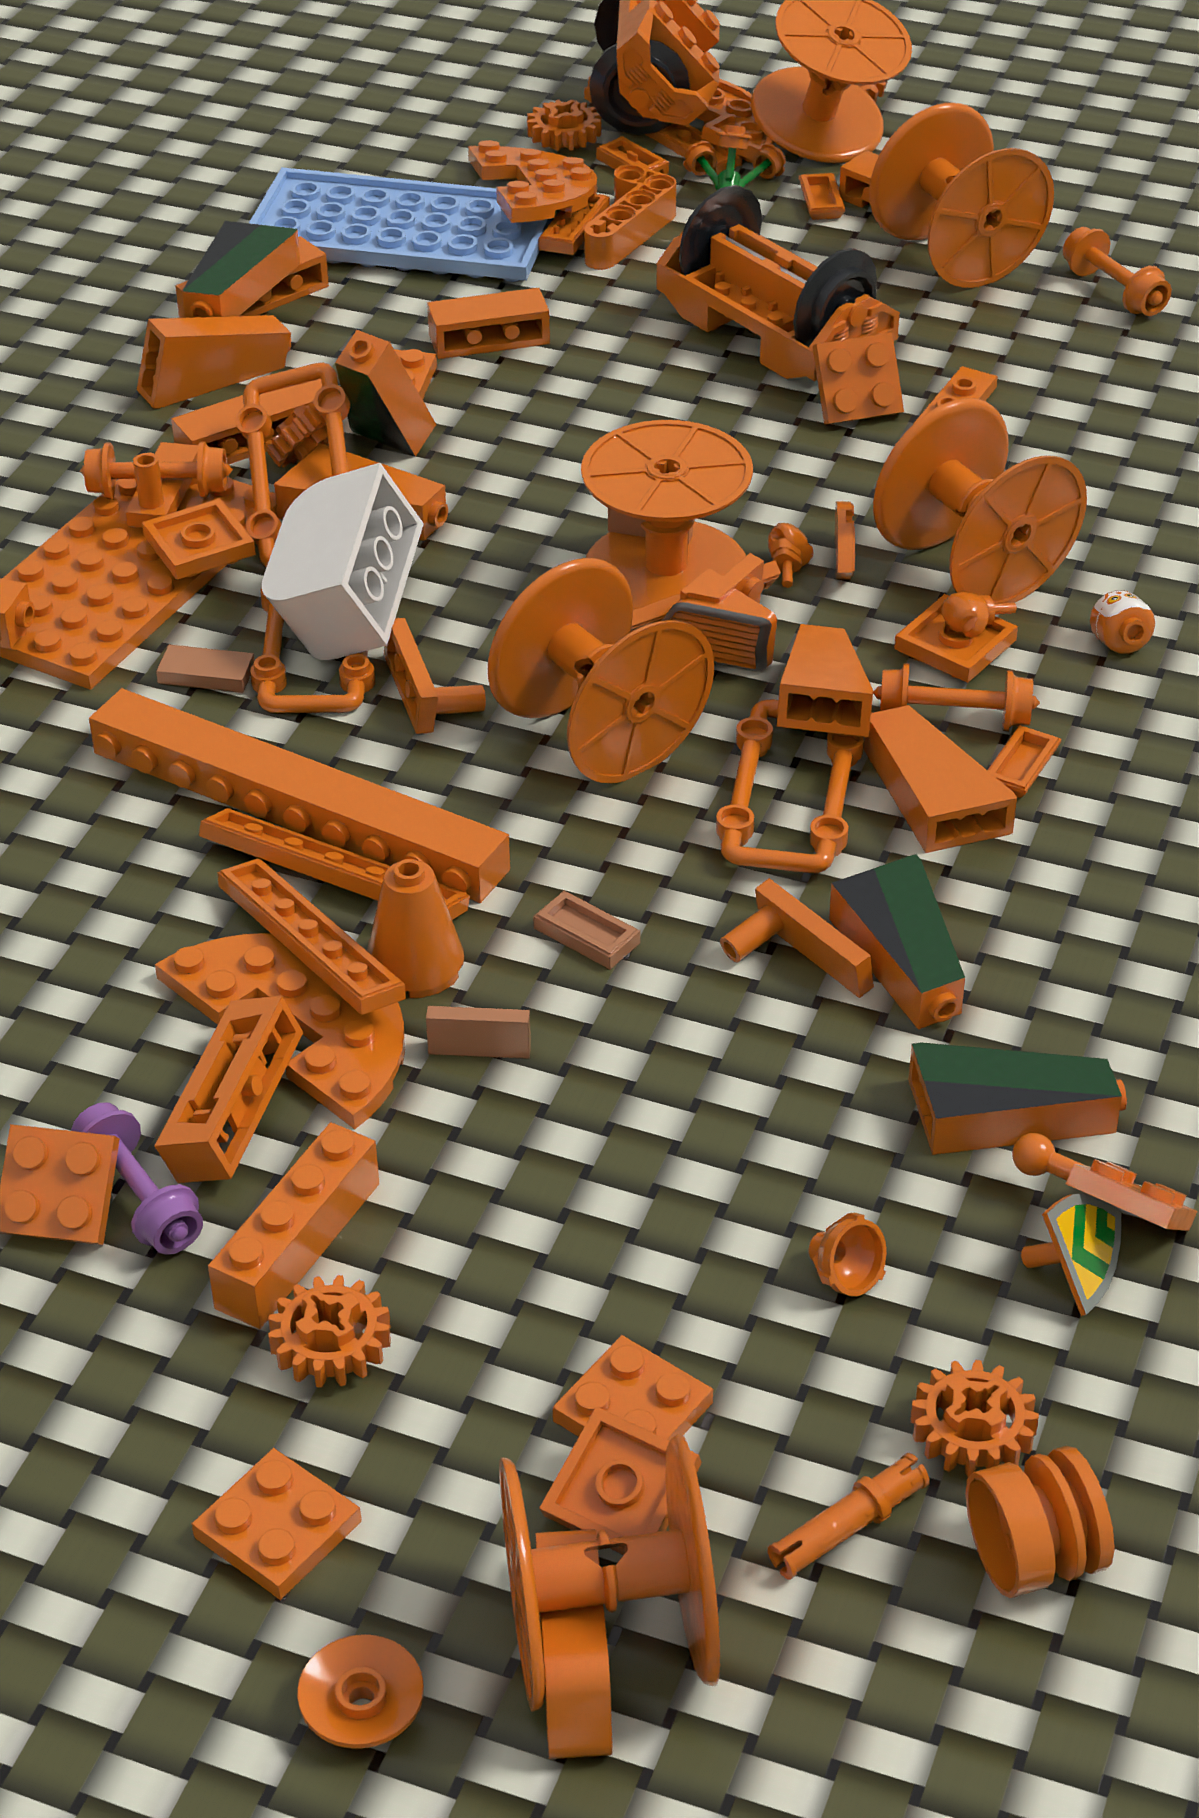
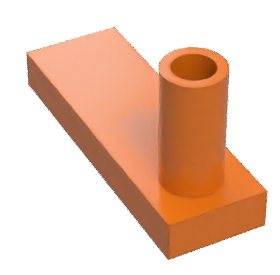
[125,442,198,527]
[383,618,486,734]
[720,878,874,998]

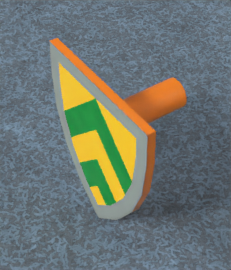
[1021,1193,1121,1316]

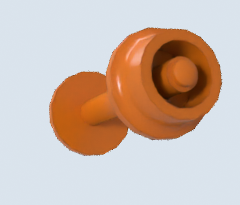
[1062,227,1172,316]
[80,442,233,499]
[873,664,1040,731]

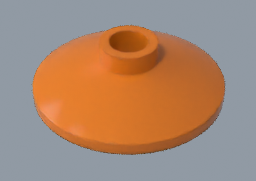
[297,1635,424,1748]

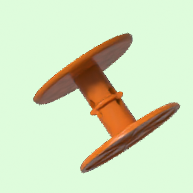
[751,0,912,163]
[869,103,1054,288]
[873,398,1087,604]
[581,420,753,610]
[488,558,714,783]
[499,1434,720,1712]

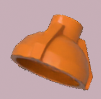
[809,1213,887,1296]

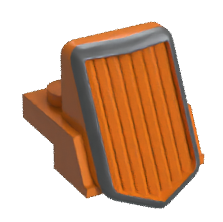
[662,553,777,671]

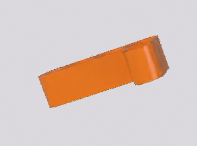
[584,165,676,270]
[535,1529,613,1759]

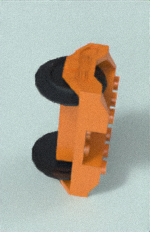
[589,0,720,135]
[656,185,900,381]

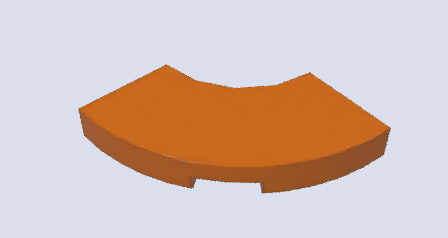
[835,501,855,579]

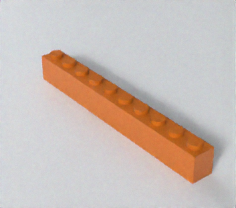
[89,688,510,903]

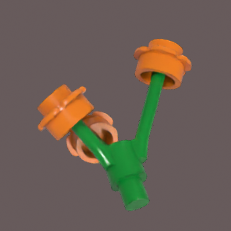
[683,125,786,190]

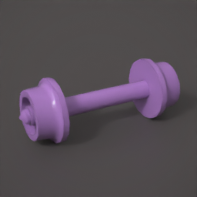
[71,1102,203,1255]

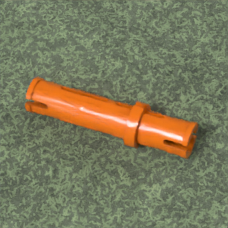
[768,1453,930,1580]

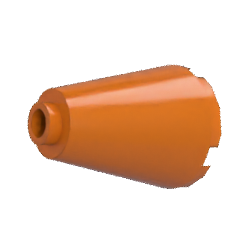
[367,859,464,998]

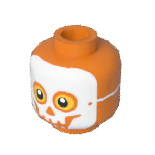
[1090,590,1155,654]

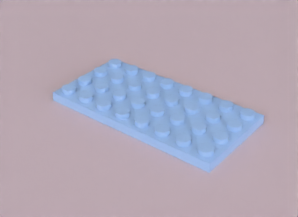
[249,167,557,282]

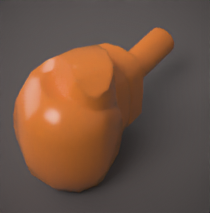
[768,523,814,588]
[941,592,1017,637]

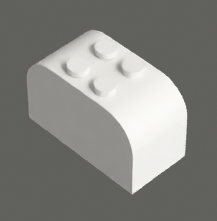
[262,463,424,660]

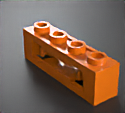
[155,995,303,1183]

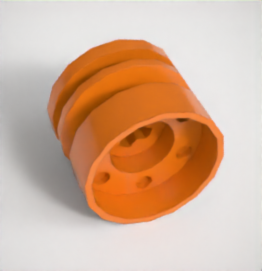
[965,1446,1115,1599]

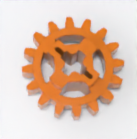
[527,100,602,151]
[267,401,347,468]
[268,1275,391,1388]
[910,1360,1039,1477]

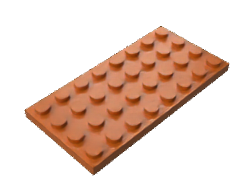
[0,452,277,690]

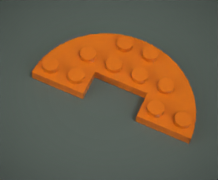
[587,76,775,163]
[468,140,597,223]
[155,933,405,1129]

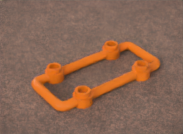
[235,362,350,567]
[250,588,375,713]
[716,699,864,873]

